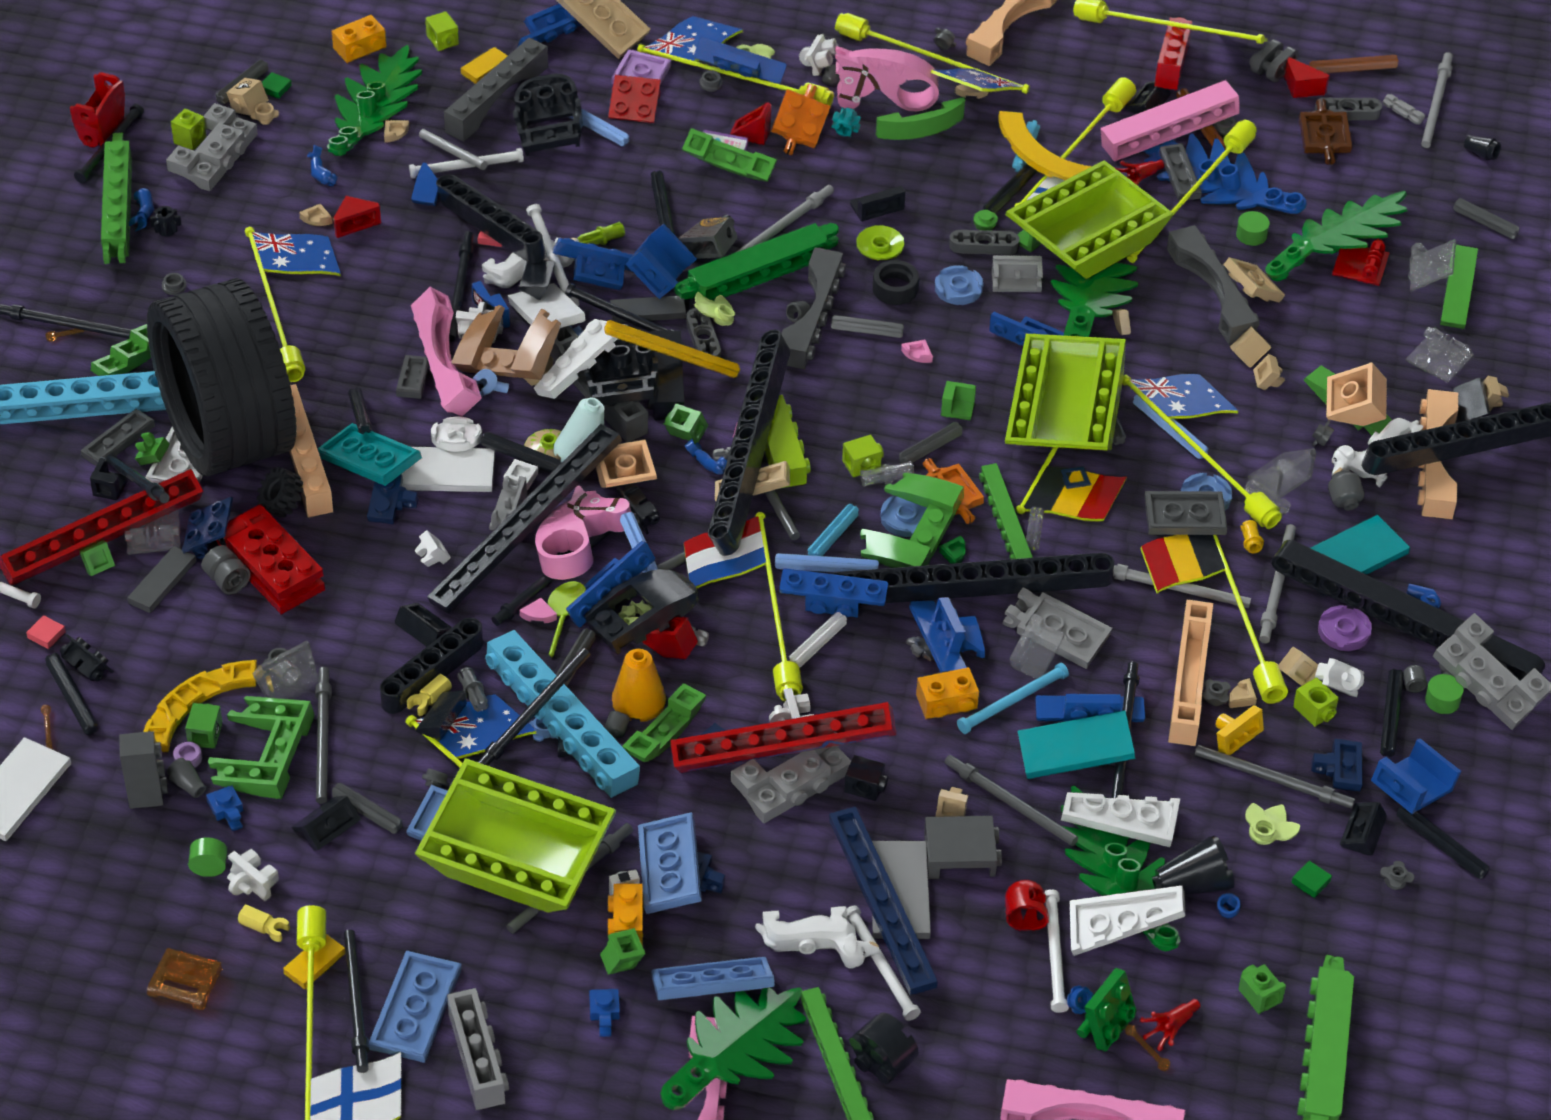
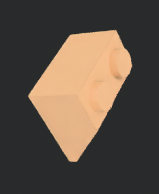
[1326,363,1387,426]
[596,440,657,488]

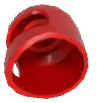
[1005,880,1049,930]

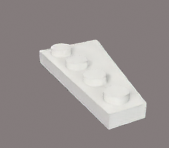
[534,319,628,399]
[1061,792,1180,847]
[1070,886,1185,956]

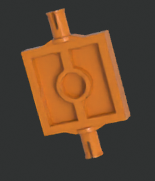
[771,84,830,155]
[923,458,984,524]

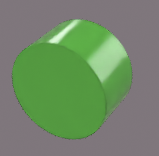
[1236,211,1270,246]
[1425,674,1463,714]
[188,838,227,877]

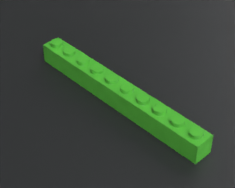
[979,463,1033,559]
[801,987,874,1120]

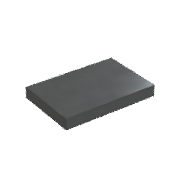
[1144,491,1227,535]

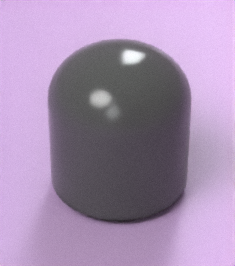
[822,64,840,87]
[786,301,811,322]
[1403,665,1427,692]
[604,711,630,738]

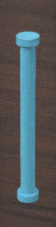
[957,663,1069,734]

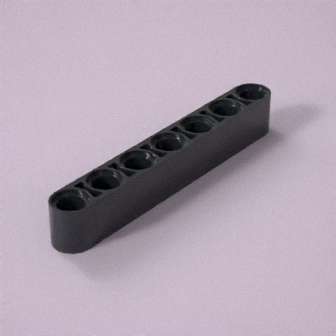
[436,174,547,263]

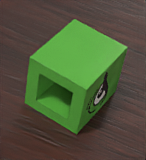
[185,703,223,749]

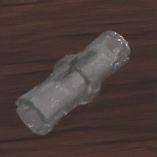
[860,461,914,487]

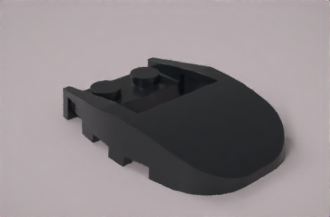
[513,74,583,156]
[584,339,659,405]
[584,569,699,655]

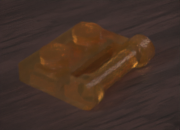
[147,948,222,1010]

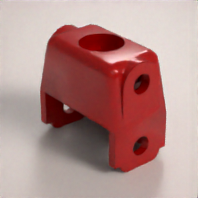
[70,72,125,147]

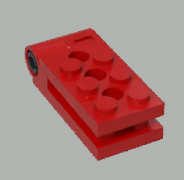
[216,504,325,614]

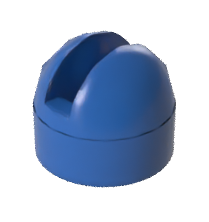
[1217,893,1240,919]

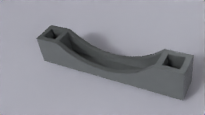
[444,38,548,142]
[1167,225,1259,345]
[782,247,846,369]
[550,326,648,443]

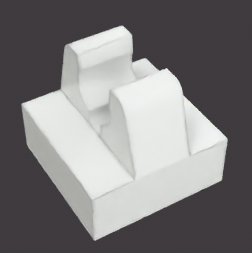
[415,530,451,567]

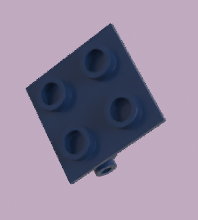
[182,496,233,559]

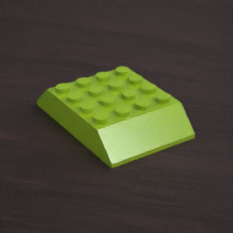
[1005,160,1173,279]
[1005,333,1126,450]
[415,758,616,913]

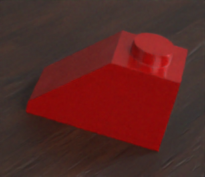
[643,617,698,659]

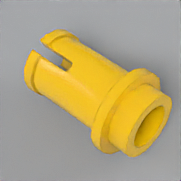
[1240,520,1264,553]

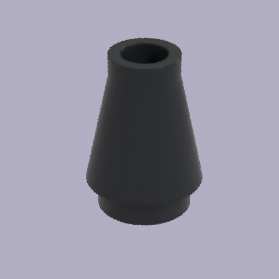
[1464,135,1501,161]

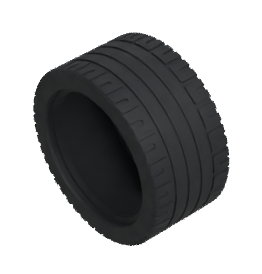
[147,278,297,477]

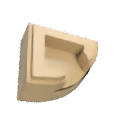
[955,84,988,98]
[384,121,409,142]
[299,203,333,226]
[1112,309,1131,335]
[1229,678,1257,708]

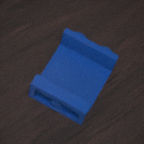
[625,223,697,299]
[1371,739,1461,814]

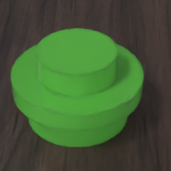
[973,210,998,231]

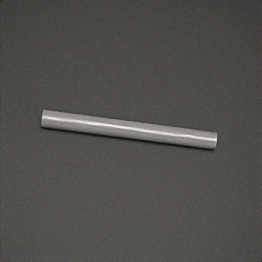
[419,129,488,170]

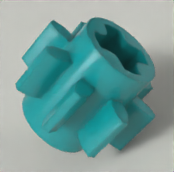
[831,107,861,137]

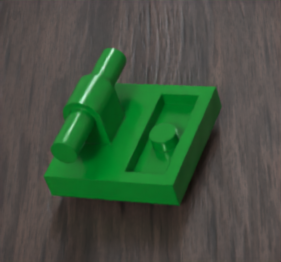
[1076,968,1137,1051]

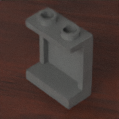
[924,816,1002,879]

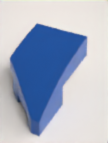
[411,162,439,207]
[958,616,985,658]

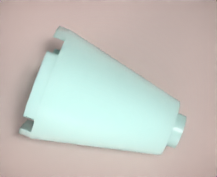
[554,398,604,468]

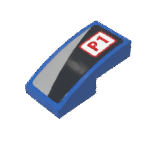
[472,281,510,328]

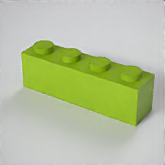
[764,395,810,488]

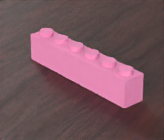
[1101,80,1240,162]

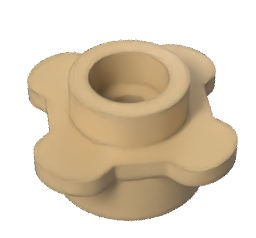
[251,102,279,125]

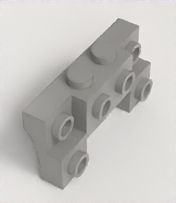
[166,103,258,191]
[1433,613,1551,730]
[731,746,851,824]

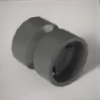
[201,545,251,595]

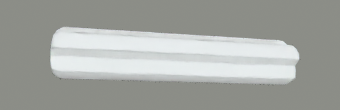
[789,612,847,668]

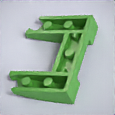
[860,472,964,568]
[208,696,315,799]

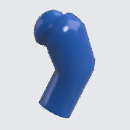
[1407,583,1441,608]

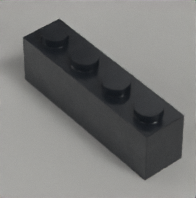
[648,330,684,420]

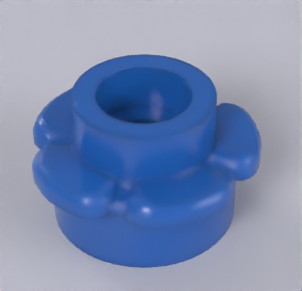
[1067,985,1094,1014]

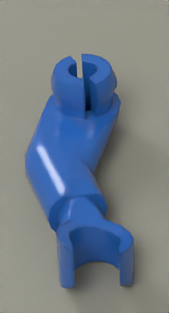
[307,145,337,187]
[129,188,154,232]
[685,438,727,475]

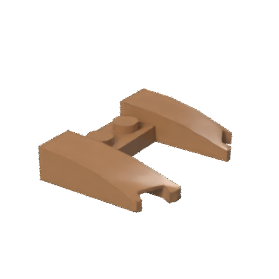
[451,305,561,380]

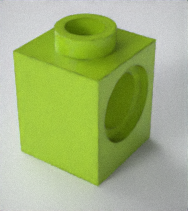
[425,11,459,51]
[171,109,207,150]
[842,434,884,478]
[1293,677,1339,727]

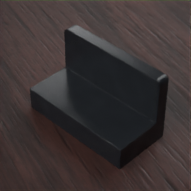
[850,186,906,222]
[291,796,361,851]

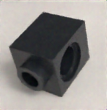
[844,755,889,801]

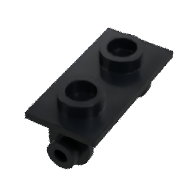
[616,484,660,535]
[60,634,114,682]

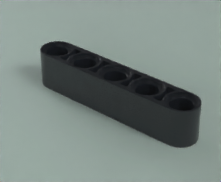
[379,617,483,714]

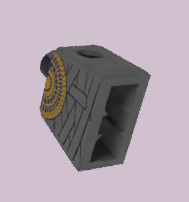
[678,214,737,259]

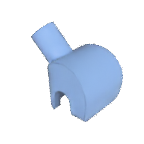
[472,369,509,397]

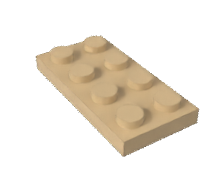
[556,0,651,59]

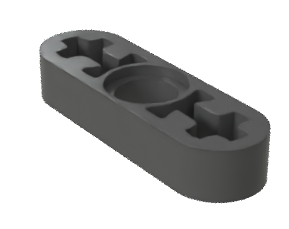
[1314,98,1382,120]
[949,230,1020,255]
[686,308,721,358]

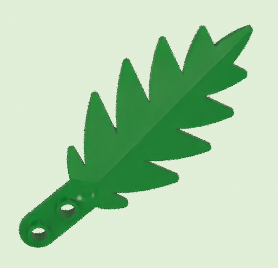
[327,45,422,156]
[1265,191,1407,281]
[1051,263,1138,337]
[1061,786,1180,951]
[660,987,806,1110]

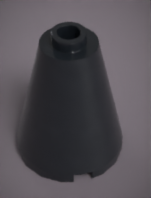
[1152,835,1235,895]

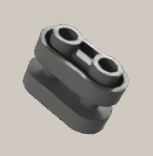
[1249,39,1299,83]

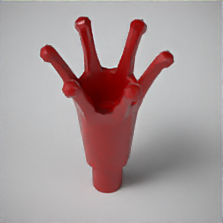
[1115,159,1165,186]
[1140,999,1201,1052]

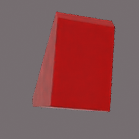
[1284,57,1330,98]
[730,102,771,145]
[334,196,381,238]

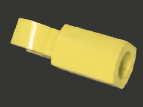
[407,674,452,716]
[238,904,290,942]

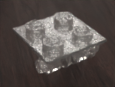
[1408,239,1456,291]
[1405,327,1474,383]
[125,509,181,555]

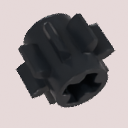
[150,206,182,236]

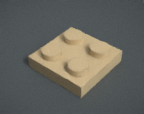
[1224,257,1285,303]

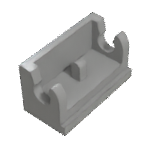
[992,256,1043,292]
[489,476,527,530]

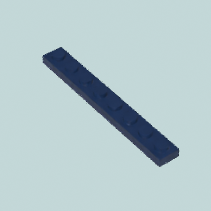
[829,806,938,995]

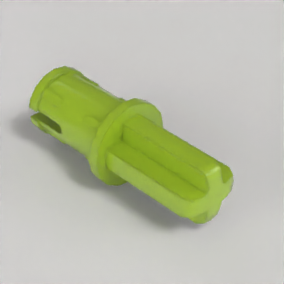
[577,222,625,245]

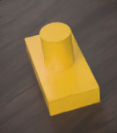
[1216,705,1264,755]

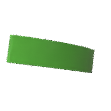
[876,97,965,140]
[682,128,777,182]
[622,683,706,762]

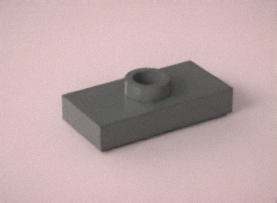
[396,355,430,399]

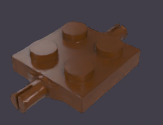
[1299,99,1352,165]

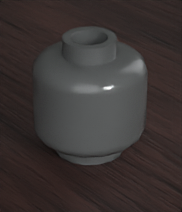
[1328,470,1365,510]

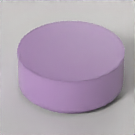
[173,742,202,768]

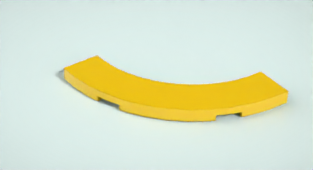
[998,111,1092,180]
[143,660,257,752]

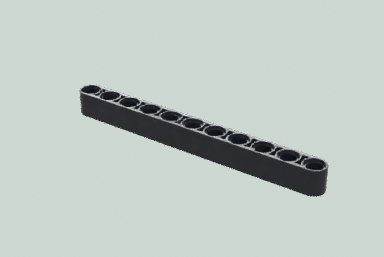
[708,329,790,556]
[1361,402,1551,475]
[1271,540,1545,681]
[832,553,1115,605]

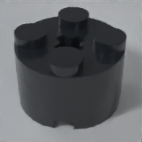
[849,1012,919,1085]

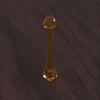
[46,329,85,342]
[40,704,53,750]
[1125,1024,1170,1071]

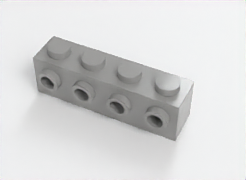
[447,988,509,1110]

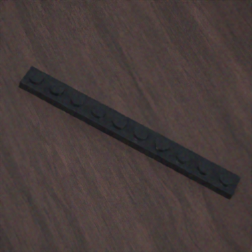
[427,424,622,614]

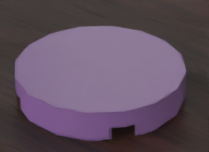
[1318,605,1372,651]

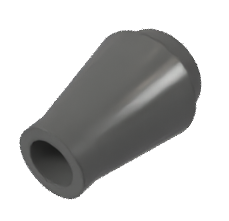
[167,758,207,798]

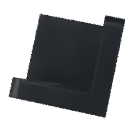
[90,457,128,501]

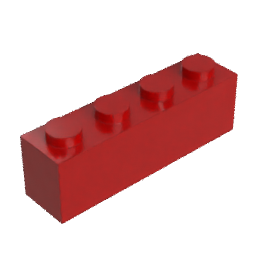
[1154,17,1192,90]

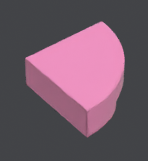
[901,340,933,363]
[519,598,557,623]

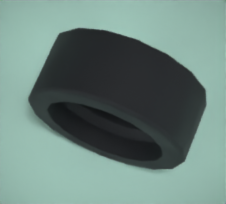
[872,260,919,305]

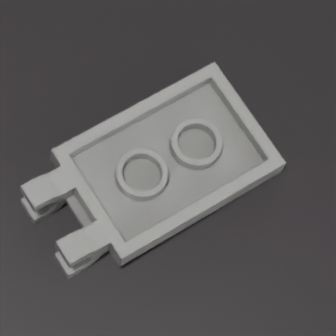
[1003,587,1112,669]

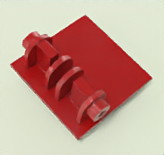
[608,75,661,123]
[1332,239,1389,286]

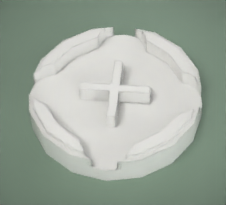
[431,417,482,452]

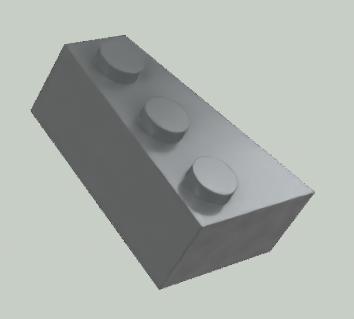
[119,731,168,809]

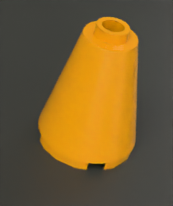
[612,649,666,722]

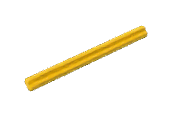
[604,320,740,378]

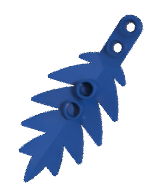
[1144,133,1307,214]

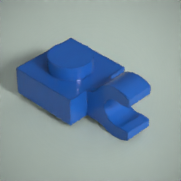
[206,785,243,832]
[589,989,620,1037]

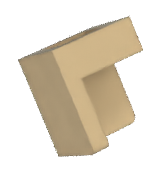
[1230,326,1271,367]
[1278,647,1318,686]

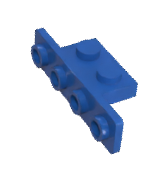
[517,4,582,47]
[693,37,787,84]
[553,238,633,290]
[989,312,1064,346]
[566,541,655,627]
[779,568,888,617]
[909,597,967,673]
[1035,694,1145,722]

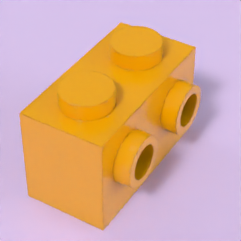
[331,15,387,63]
[916,667,979,719]
[608,884,643,946]

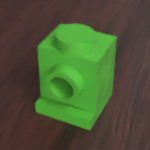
[664,404,708,444]
[600,928,645,975]
[1238,964,1286,1014]

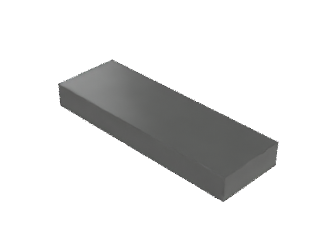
[1159,143,1202,202]
[610,296,686,323]
[80,408,155,466]
[127,546,196,613]

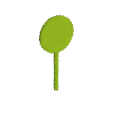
[547,581,587,657]

